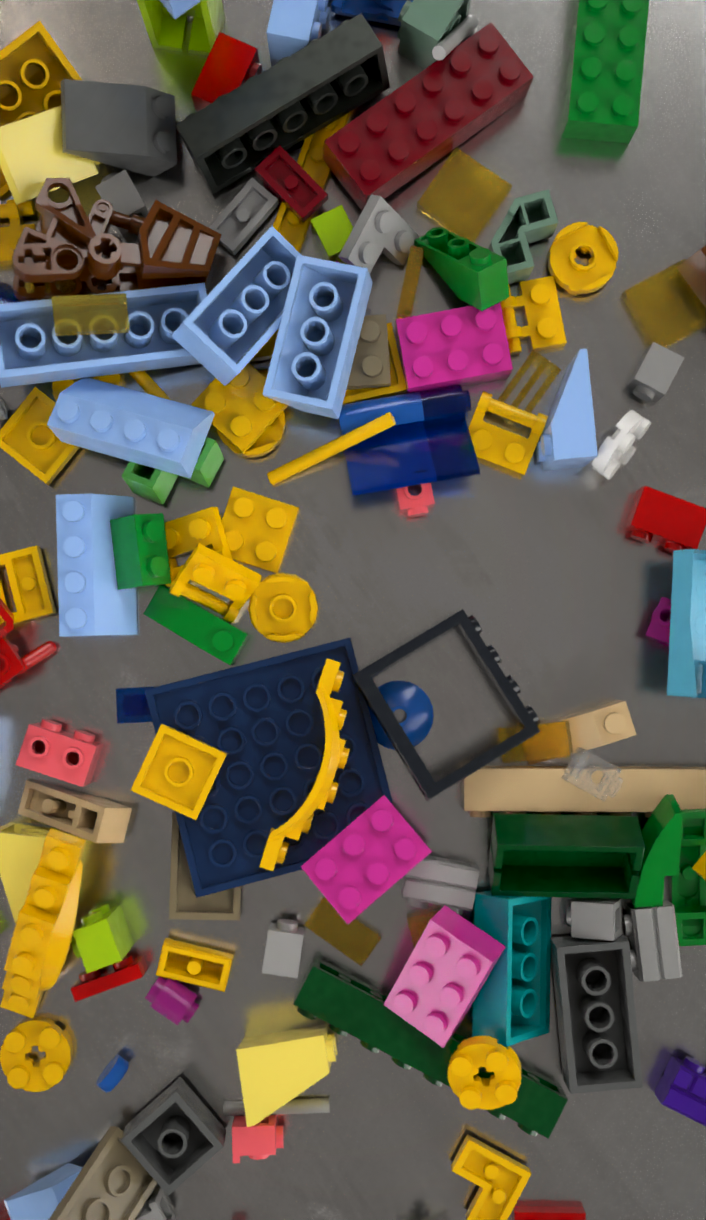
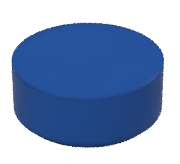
[96,1054,129,1093]

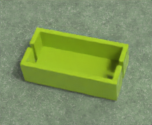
[137,0,225,56]

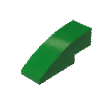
[631,794,683,908]

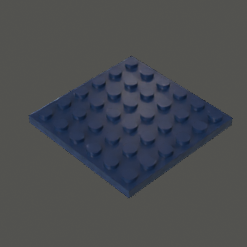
[145,638,393,898]

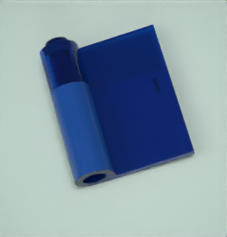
[338,384,480,496]

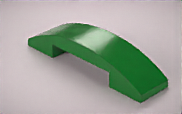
[668,809,706,946]

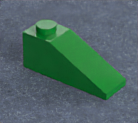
[143,585,251,665]

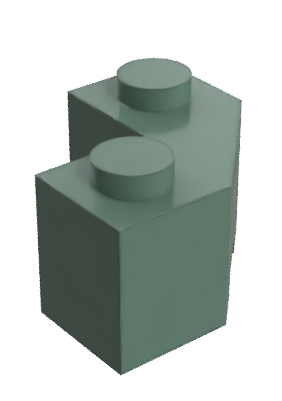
[488,189,559,284]

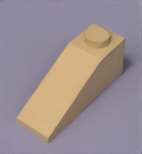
[518,699,637,765]
[18,780,132,843]

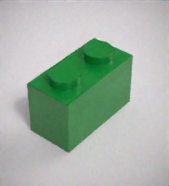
[110,513,171,590]

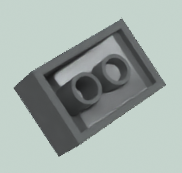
[61,79,177,177]

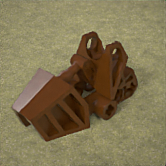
[12,178,222,302]

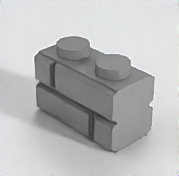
[401,855,480,915]
[622,899,683,982]

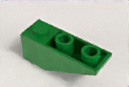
[414,227,509,311]

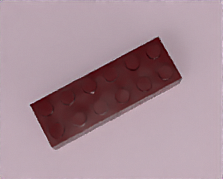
[323,22,534,210]

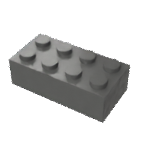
[550,935,643,1094]

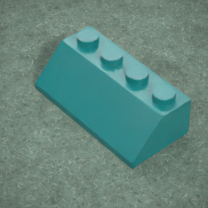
[472,890,552,1047]

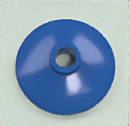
[368,680,434,750]

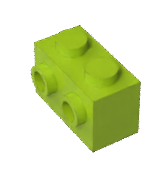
[71,903,134,973]

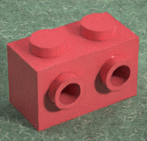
[15,719,103,787]

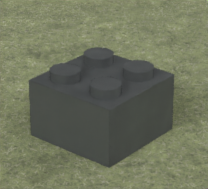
[121,1077,226,1196]

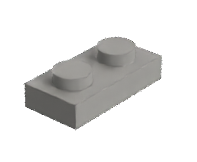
[208,178,279,256]

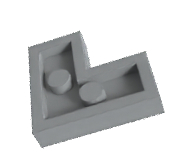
[338,195,419,274]

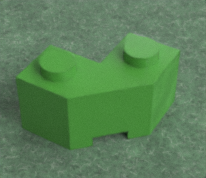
[122,437,224,505]

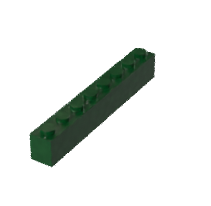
[293,958,568,1139]

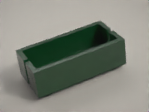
[488,814,645,899]

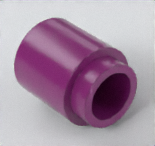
[144,976,199,1026]

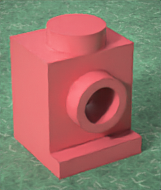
[395,483,435,517]
[232,1115,284,1164]

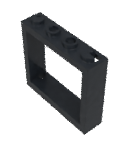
[353,609,540,801]

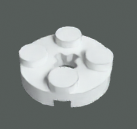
[592,410,651,479]

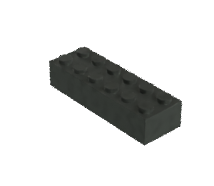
[176,13,390,194]

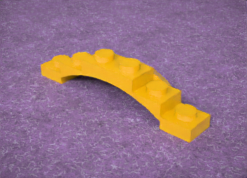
[259,658,350,871]
[0,828,86,1019]

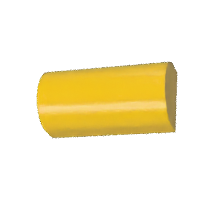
[156,938,234,992]

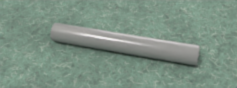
[432,14,479,61]
[223,1098,330,1116]

